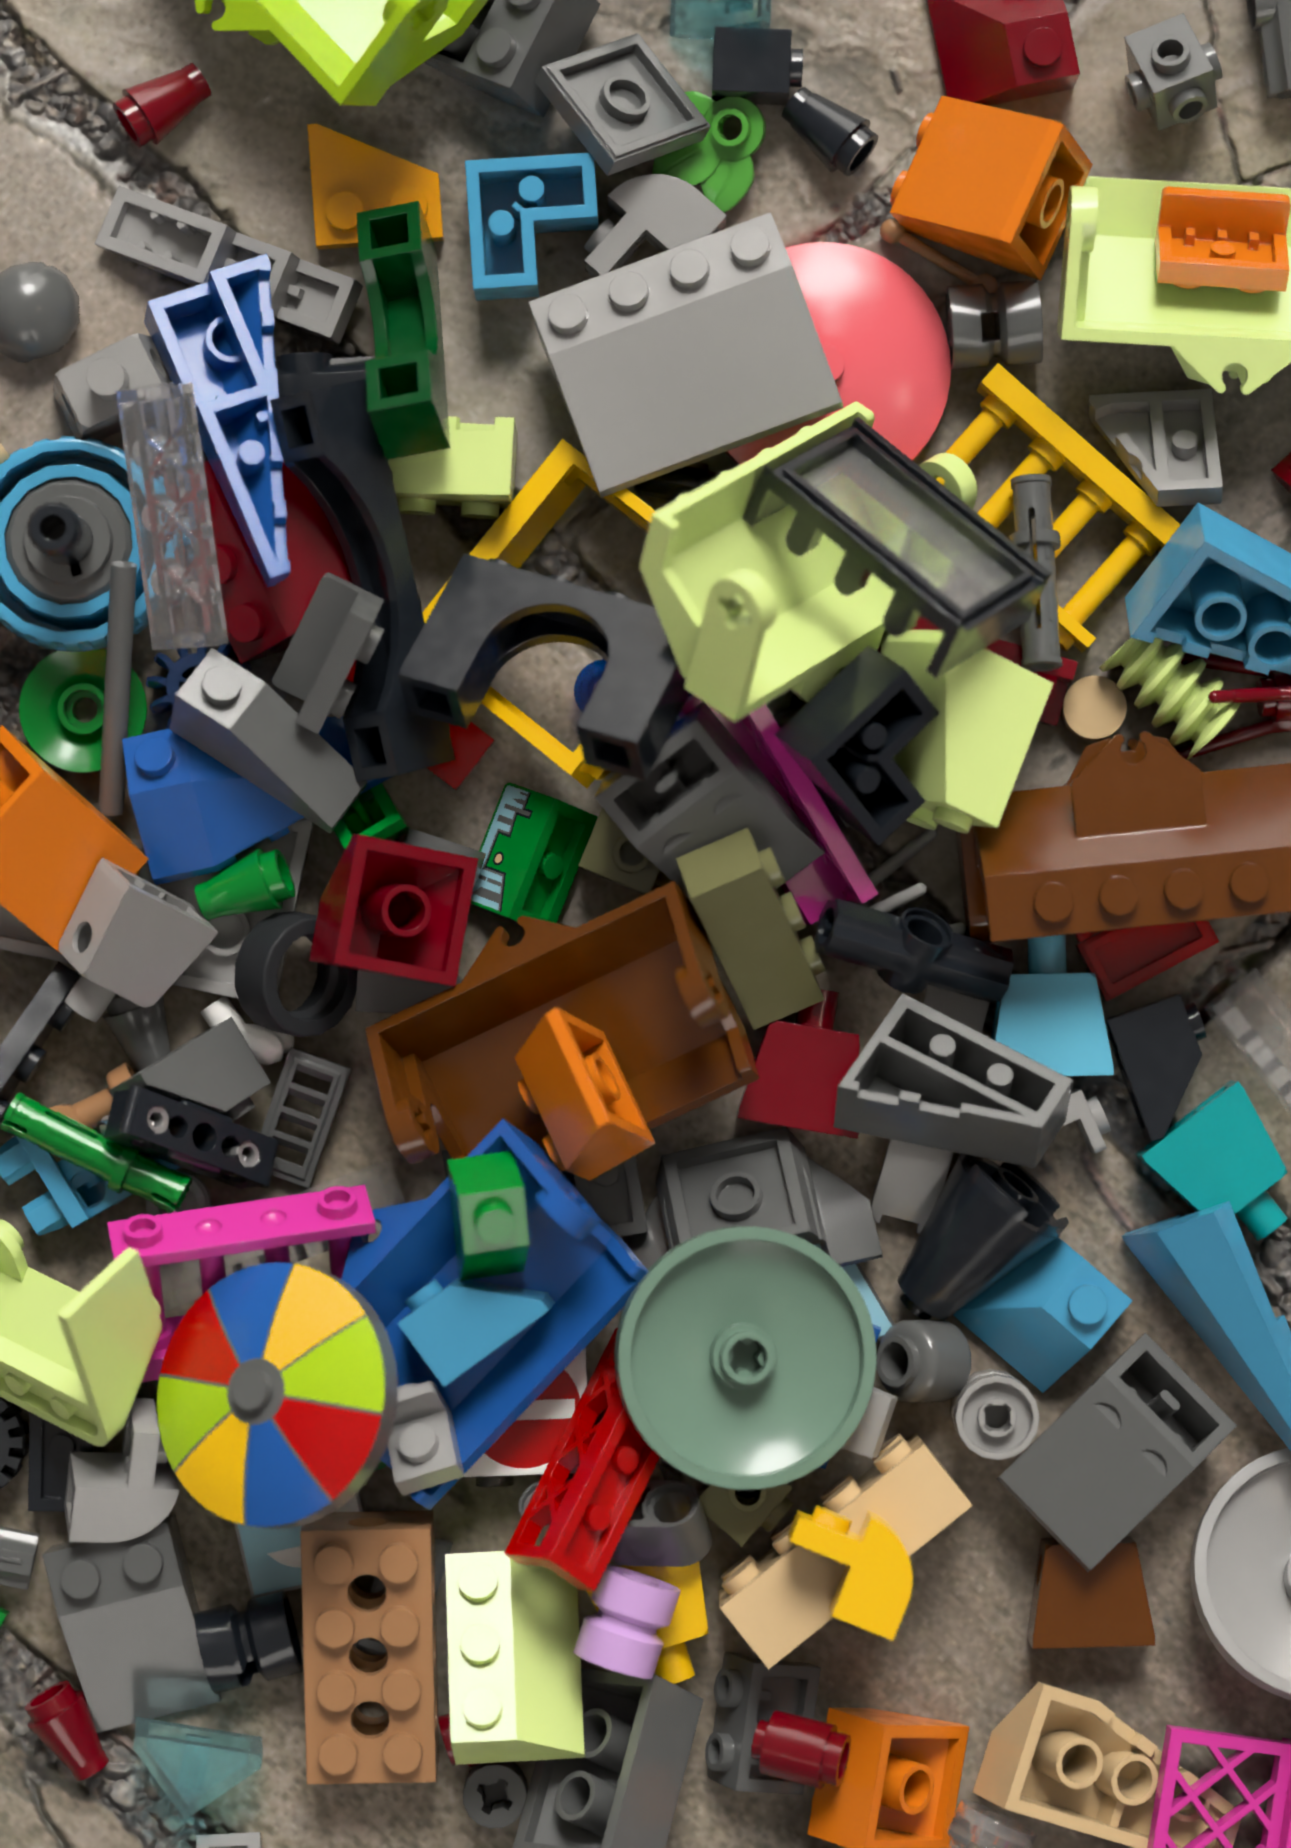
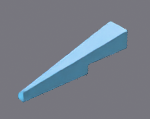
[1121,1201,1291,1451]

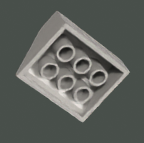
[528,212,843,498]

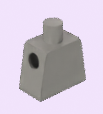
[53,333,180,440]
[59,858,218,1022]

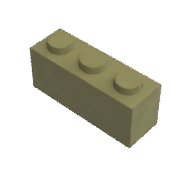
[676,828,826,1030]

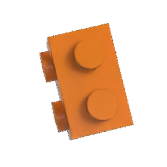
[1155,186,1291,293]

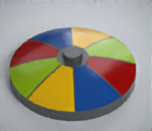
[157,1262,398,1529]

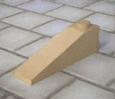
[972,1682,1242,1848]

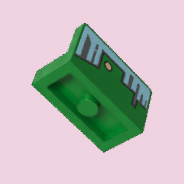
[471,782,598,923]

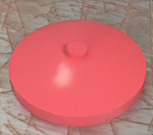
[725,242,951,466]

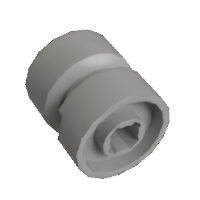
[950,1369,1040,1460]

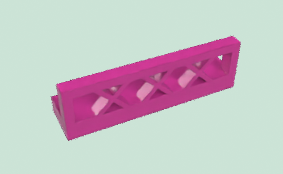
[679,694,878,925]

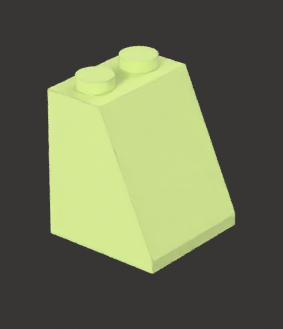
[881,630,1053,833]

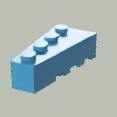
[1125,502,1291,675]

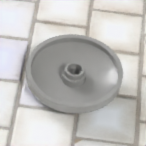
[1190,1448,1291,1700]

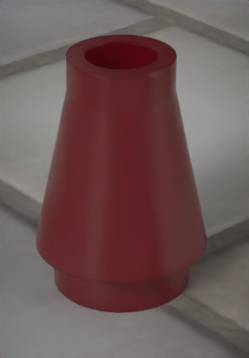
[113,63,212,148]
[25,1681,109,1781]

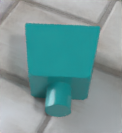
[1135,1080,1288,1241]

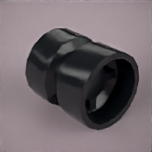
[195,1591,303,1694]

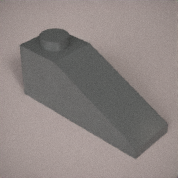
[170,648,367,834]

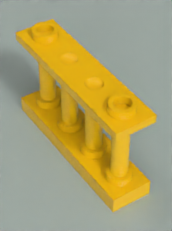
[936,363,1181,653]

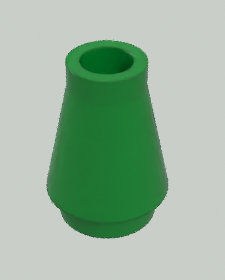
[194,848,295,921]

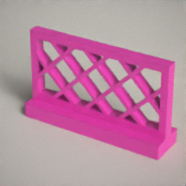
[1147,1725,1291,1848]

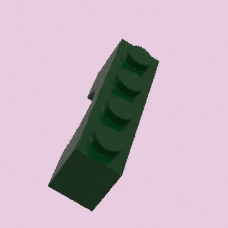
[356,201,450,460]

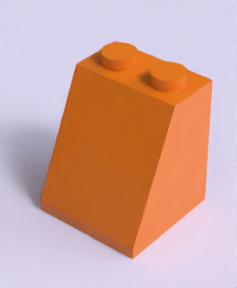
[890,96,1093,281]
[0,725,149,955]

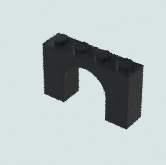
[397,554,691,781]

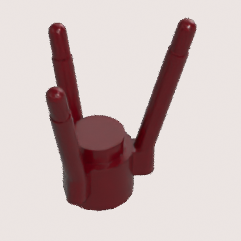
[1175,653,1291,759]

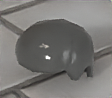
[0,262,80,363]

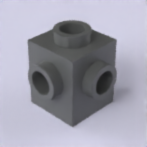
[1124,13,1223,131]

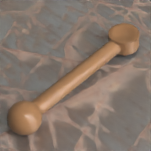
[880,218,998,293]

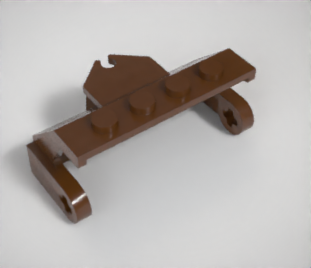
[956,731,1291,943]
[365,881,760,1164]

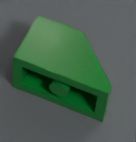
[447,1151,529,1281]

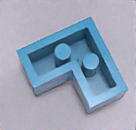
[465,153,599,301]

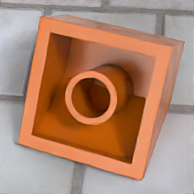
[514,1007,656,1181]
[807,1707,970,1848]

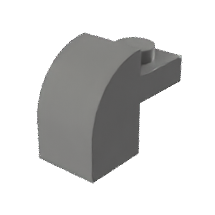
[584,174,727,278]
[64,1398,179,1543]

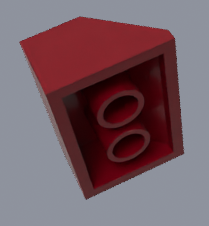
[162,460,352,664]

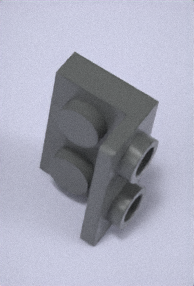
[705,1652,821,1795]

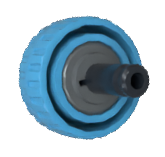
[0,436,182,652]

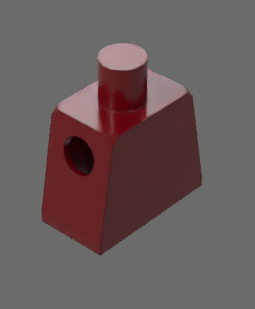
[736,989,860,1139]

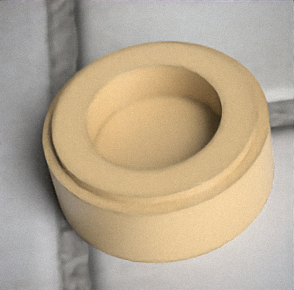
[1061,676,1127,740]

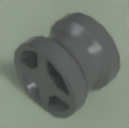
[463,1762,528,1828]

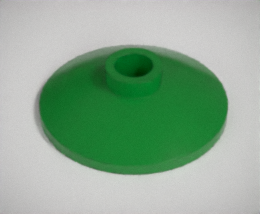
[19,648,147,773]

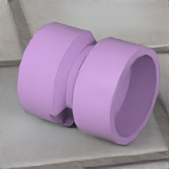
[573,1564,681,1679]

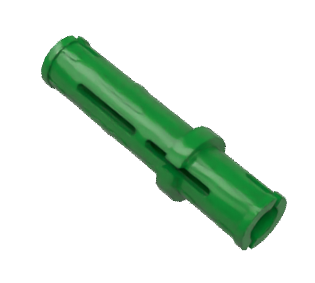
[1,1092,193,1213]

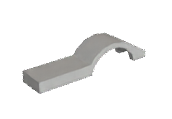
[871,985,990,1234]

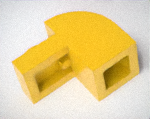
[788,1506,913,1641]

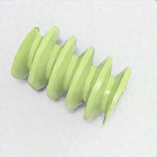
[1099,638,1241,760]

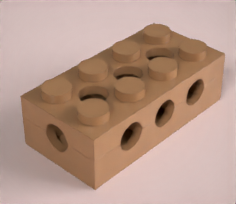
[300,1510,439,1784]

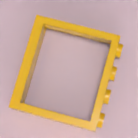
[422,439,656,789]

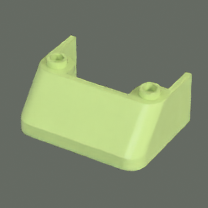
[0,1219,162,1447]

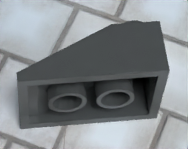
[42,1514,222,1733]

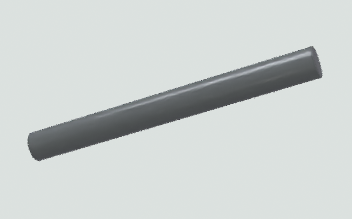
[98,561,137,816]

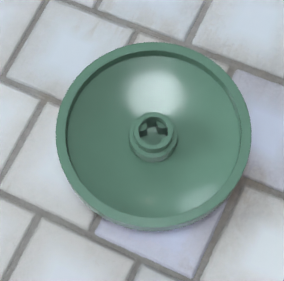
[615,1226,877,1490]

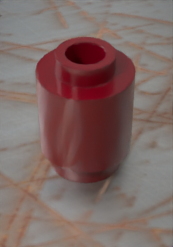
[751,1710,851,1789]

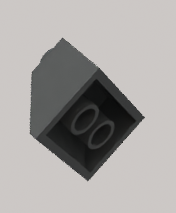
[513,1669,704,1848]

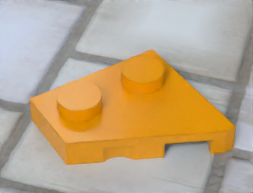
[307,124,444,250]

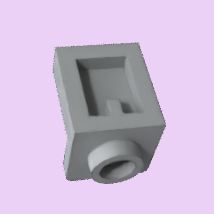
[388,1381,464,1496]

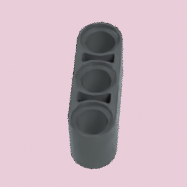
[519,1479,712,1567]

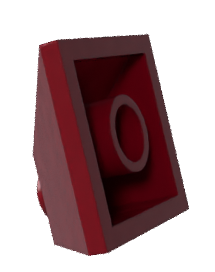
[926,0,1080,106]
[309,834,478,986]

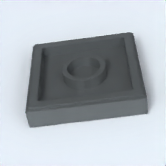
[535,33,711,176]

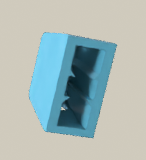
[991,935,1114,1076]

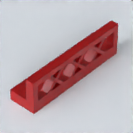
[504,1328,660,1592]

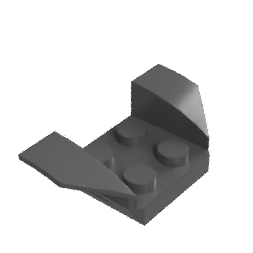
[627,1126,883,1270]

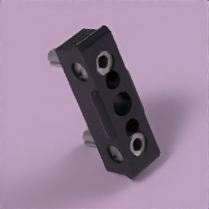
[100,1086,279,1189]

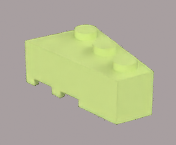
[388,416,518,519]

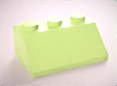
[445,1551,585,1765]

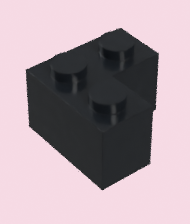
[774,645,939,846]

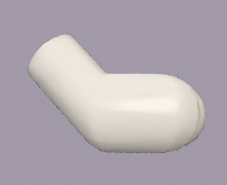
[200,996,294,1065]

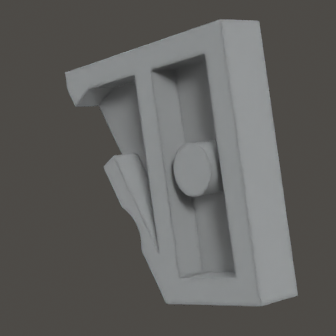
[1088,388,1223,507]

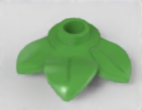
[653,91,766,213]

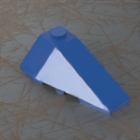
[122,716,393,885]

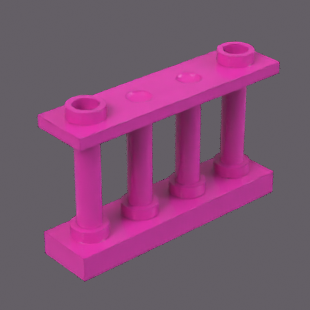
[107,1185,376,1382]

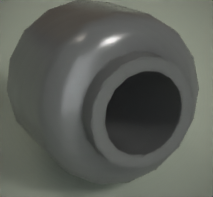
[876,1320,971,1403]

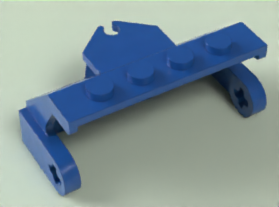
[341,1119,647,1510]

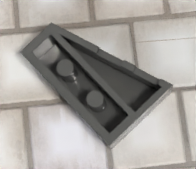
[834,993,1073,1168]

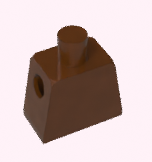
[1027,1536,1155,1649]

